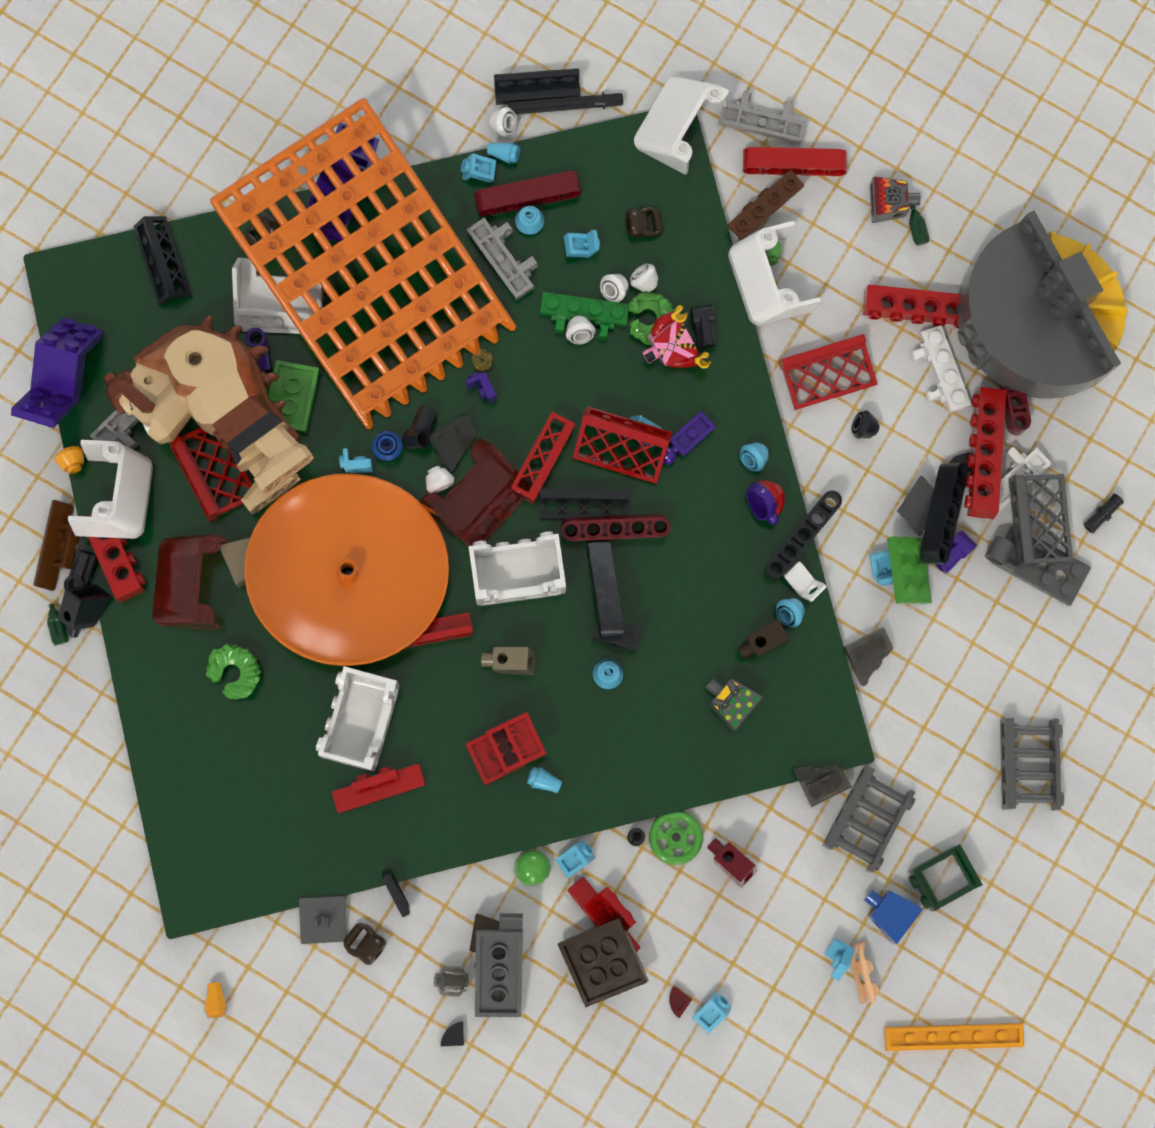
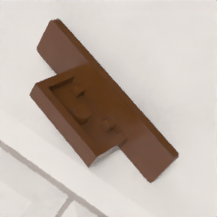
[728,171,804,240]
[33,500,80,591]

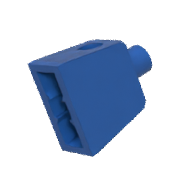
[864,890,923,944]

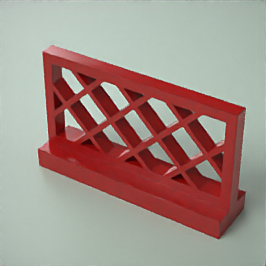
[778,334,878,410]
[572,406,672,484]
[170,428,252,522]

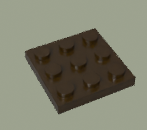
[557,916,649,1008]

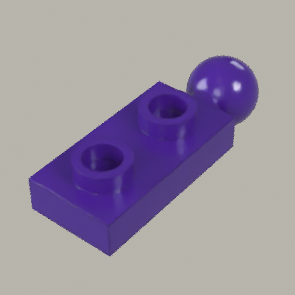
[659,411,716,465]

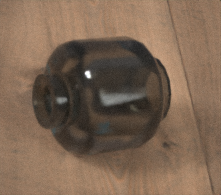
[434,965,469,997]

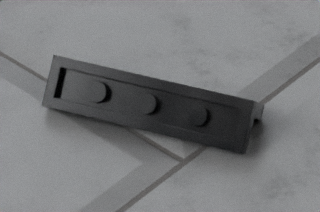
[494,68,581,105]
[133,216,191,305]
[540,489,630,520]

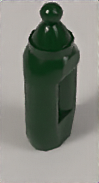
[909,206,929,246]
[47,603,69,646]

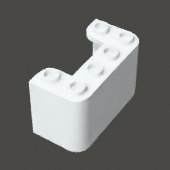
[469,531,566,606]
[316,666,399,772]

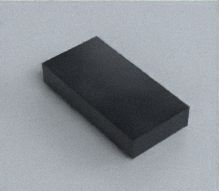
[382,868,410,918]

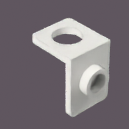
[784,561,827,602]

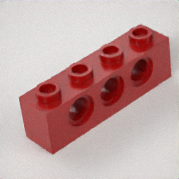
[86,514,146,603]

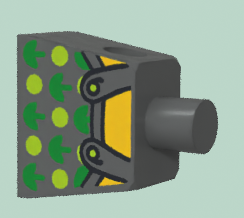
[706,678,763,732]

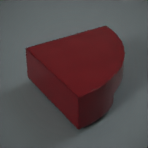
[669,986,693,1018]

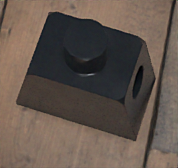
[58,584,111,638]

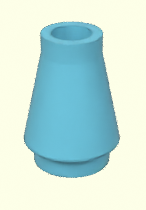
[487,142,520,164]
[527,766,562,793]

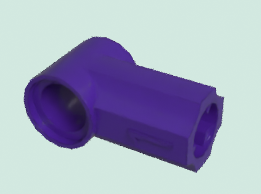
[246,328,271,373]
[935,530,978,574]

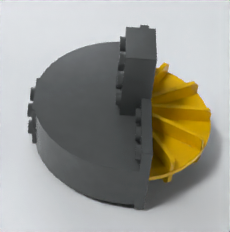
[957,211,1128,399]

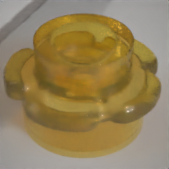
[471,349,493,370]

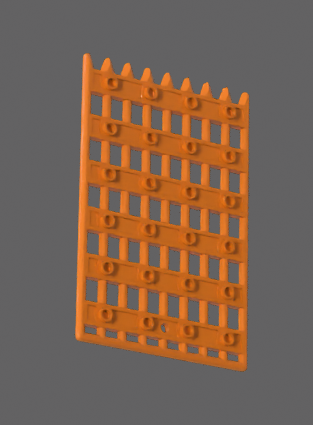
[210,98,516,430]

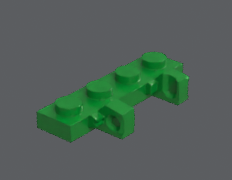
[540,292,629,340]

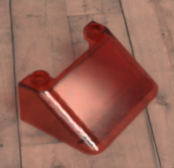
[419,438,530,547]
[152,534,227,629]

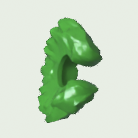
[629,292,675,346]
[206,644,261,700]

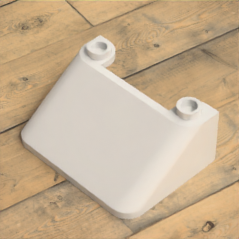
[634,77,729,175]
[232,258,324,334]

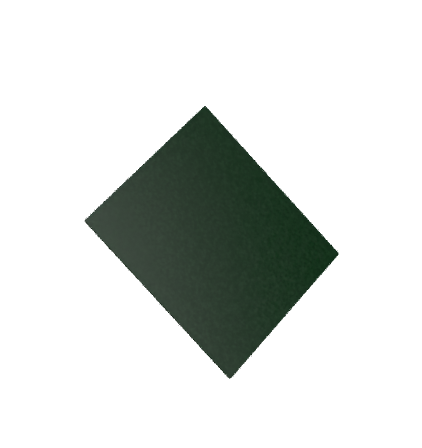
[23,111,874,939]

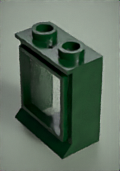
[908,844,983,911]

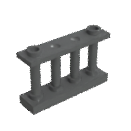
[1000,718,1064,811]
[822,765,916,873]

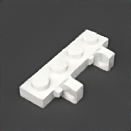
[910,325,972,413]
[978,447,1052,522]

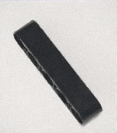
[920,462,968,564]
[764,490,842,581]
[586,539,624,638]

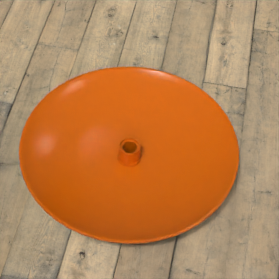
[244,474,449,666]

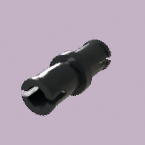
[1083,493,1124,534]

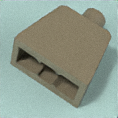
[219,538,250,588]
[481,647,536,675]

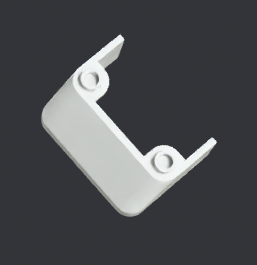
[728,221,821,326]
[68,440,153,539]

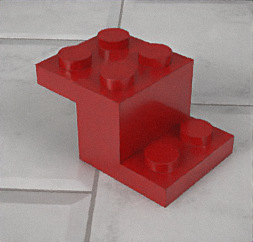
[466,712,547,785]

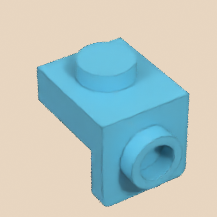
[564,230,600,258]
[869,549,893,585]

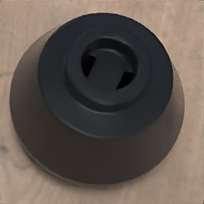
[851,410,880,439]

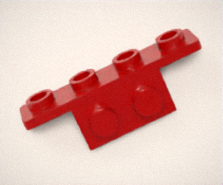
[332,764,425,813]
[567,877,640,952]

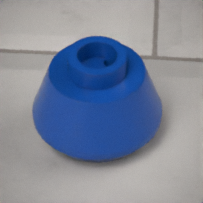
[372,431,402,461]

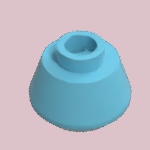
[515,206,544,235]
[740,443,769,471]
[776,598,805,627]
[593,659,623,689]

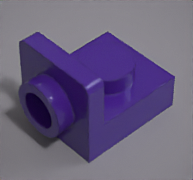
[465,372,497,404]

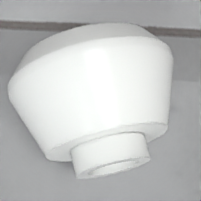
[489,107,517,137]
[630,264,658,292]
[600,274,629,302]
[566,316,595,344]
[426,466,455,494]

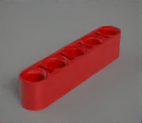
[743,147,847,176]

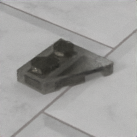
[843,627,893,686]

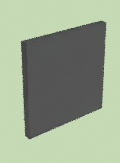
[897,475,934,536]
[299,895,347,944]

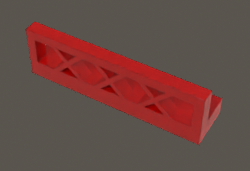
[511,412,575,504]
[406,613,474,648]

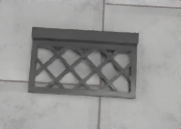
[1008,474,1073,566]

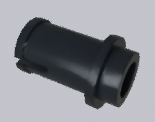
[627,828,645,846]

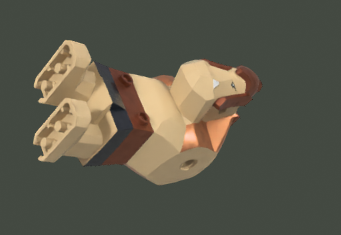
[103,315,314,515]

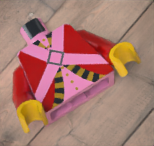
[642,305,711,368]

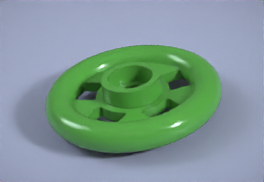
[649,811,703,865]

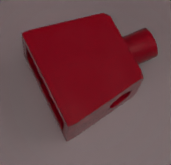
[707,838,757,888]

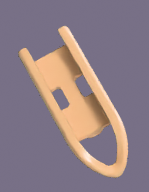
[851,941,879,1004]

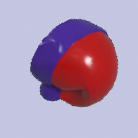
[746,480,785,525]

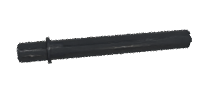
[507,92,623,115]

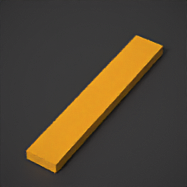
[884,1023,1024,1051]

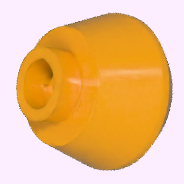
[54,446,84,474]

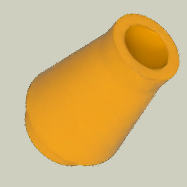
[204,982,227,1018]

